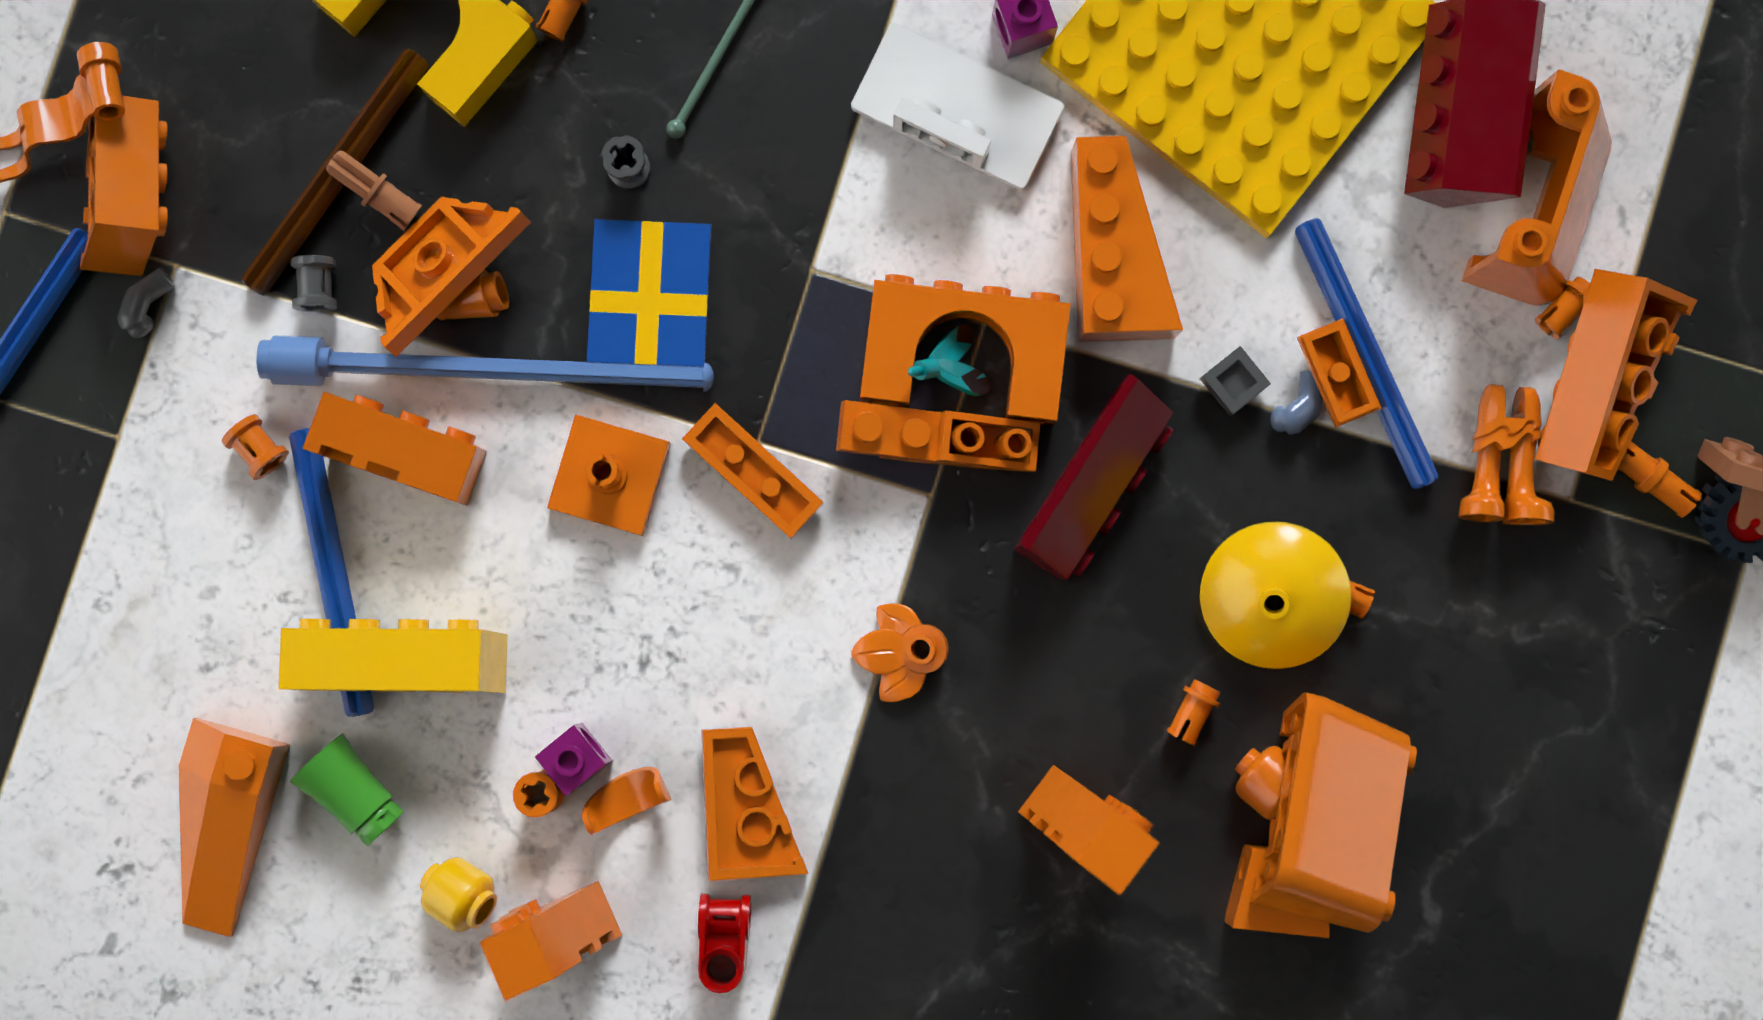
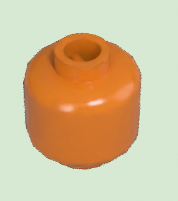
[1235,746,1287,820]

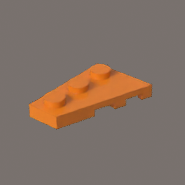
[701,727,809,881]

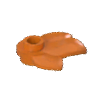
[851,603,949,702]

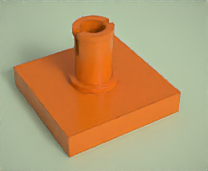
[547,414,671,536]

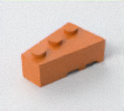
[479,880,622,1001]

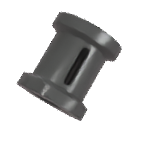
[602,135,651,189]
[291,255,337,312]

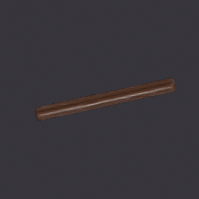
[242,48,428,296]

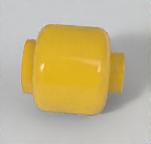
[420,857,497,933]

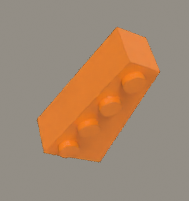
[1071,136,1183,342]
[1535,269,1697,481]
[1018,765,1159,895]

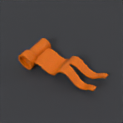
[0,42,125,183]

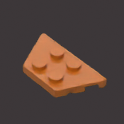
[372,197,531,357]

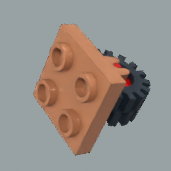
[1694,437,1763,563]

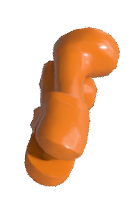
[1459,384,1555,525]

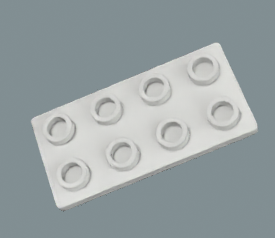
[851,23,1064,190]

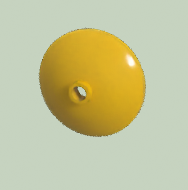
[1200,522,1351,669]

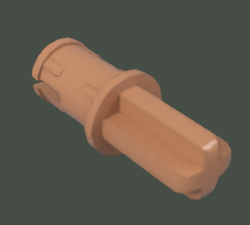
[326,151,422,231]

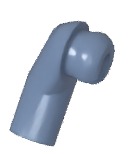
[1271,371,1323,435]

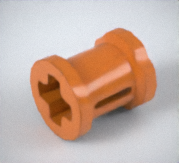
[222,414,289,480]
[513,770,565,818]

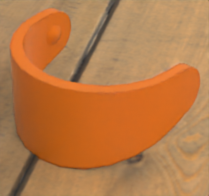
[582,767,671,835]

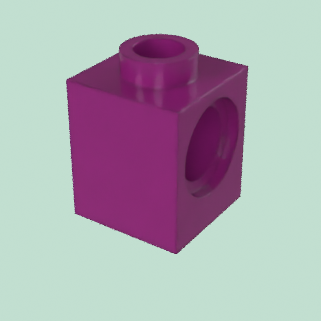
[992,0,1058,59]
[535,723,613,796]

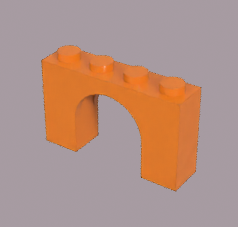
[860,274,1071,426]

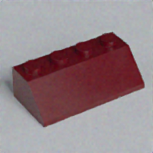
[1404,0,1546,208]
[1014,374,1174,581]

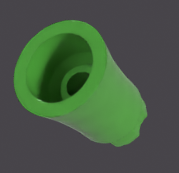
[290,733,404,846]

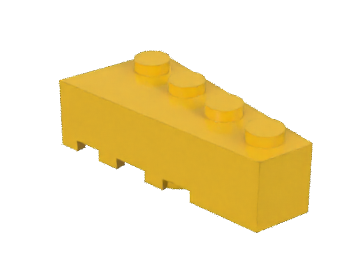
[278,619,508,693]

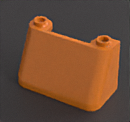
[1462,69,1612,306]
[1250,692,1417,933]

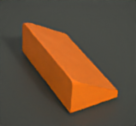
[1297,318,1382,428]

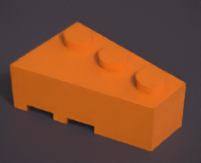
[80,96,167,276]
[302,391,487,506]

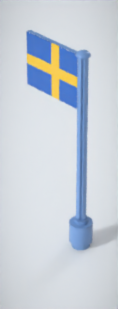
[256,219,714,392]

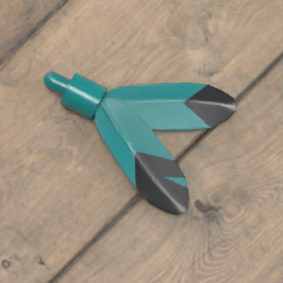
[908,324,992,396]

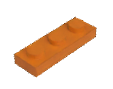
[682,403,824,539]

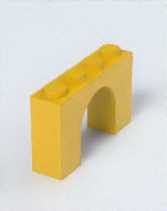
[312,0,539,127]

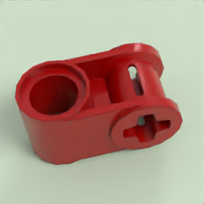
[698,893,751,994]

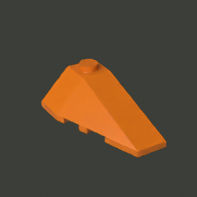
[179,718,290,937]

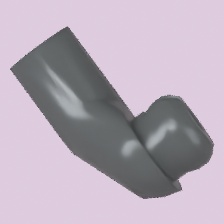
[117,267,175,338]

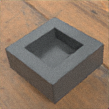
[1199,346,1271,416]

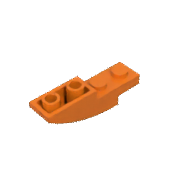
[836,400,1040,472]

